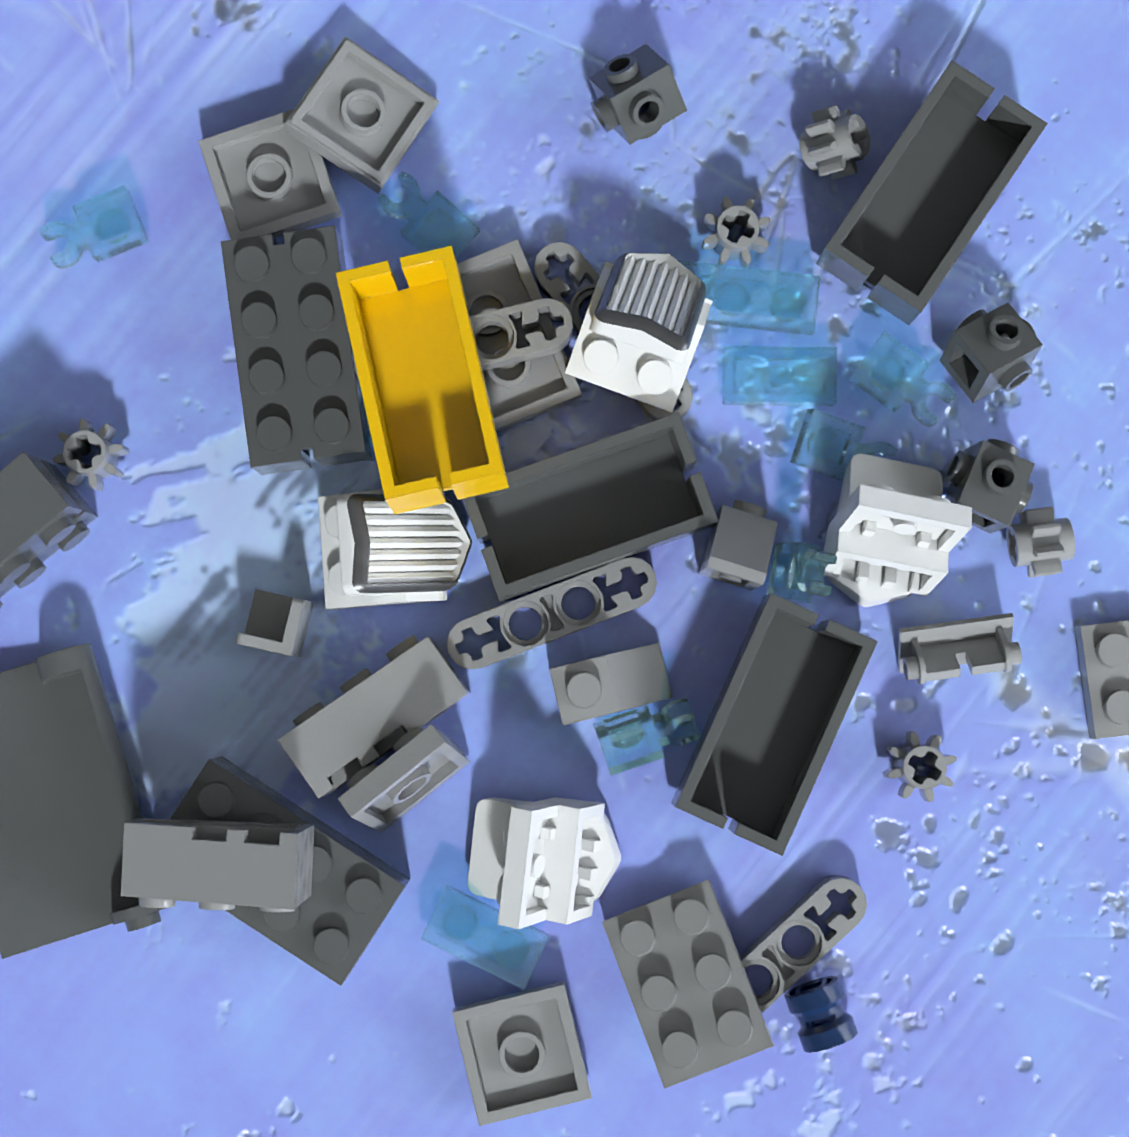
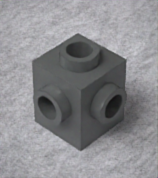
[589,44,687,145]
[939,302,1043,403]
[945,439,1035,533]

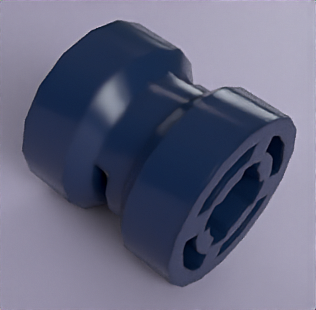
[784,976,858,1053]

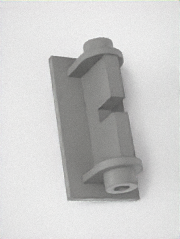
[898,613,1022,684]

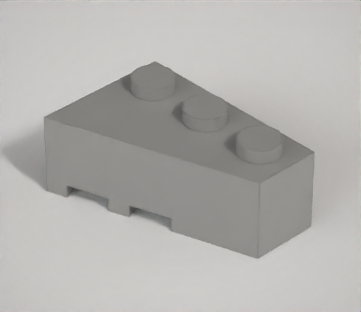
[277,635,471,799]
[120,818,314,912]

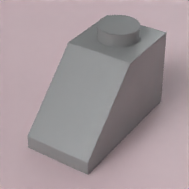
[698,500,778,591]
[549,643,673,726]

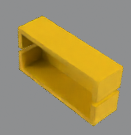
[336,245,509,515]

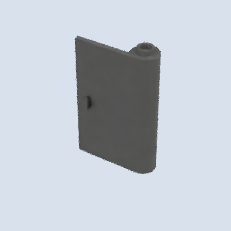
[0,643,165,959]

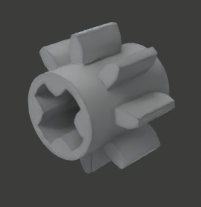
[800,105,870,180]
[701,197,771,269]
[53,419,129,491]
[1006,506,1075,578]
[882,731,957,802]

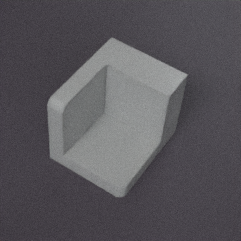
[235,589,313,657]

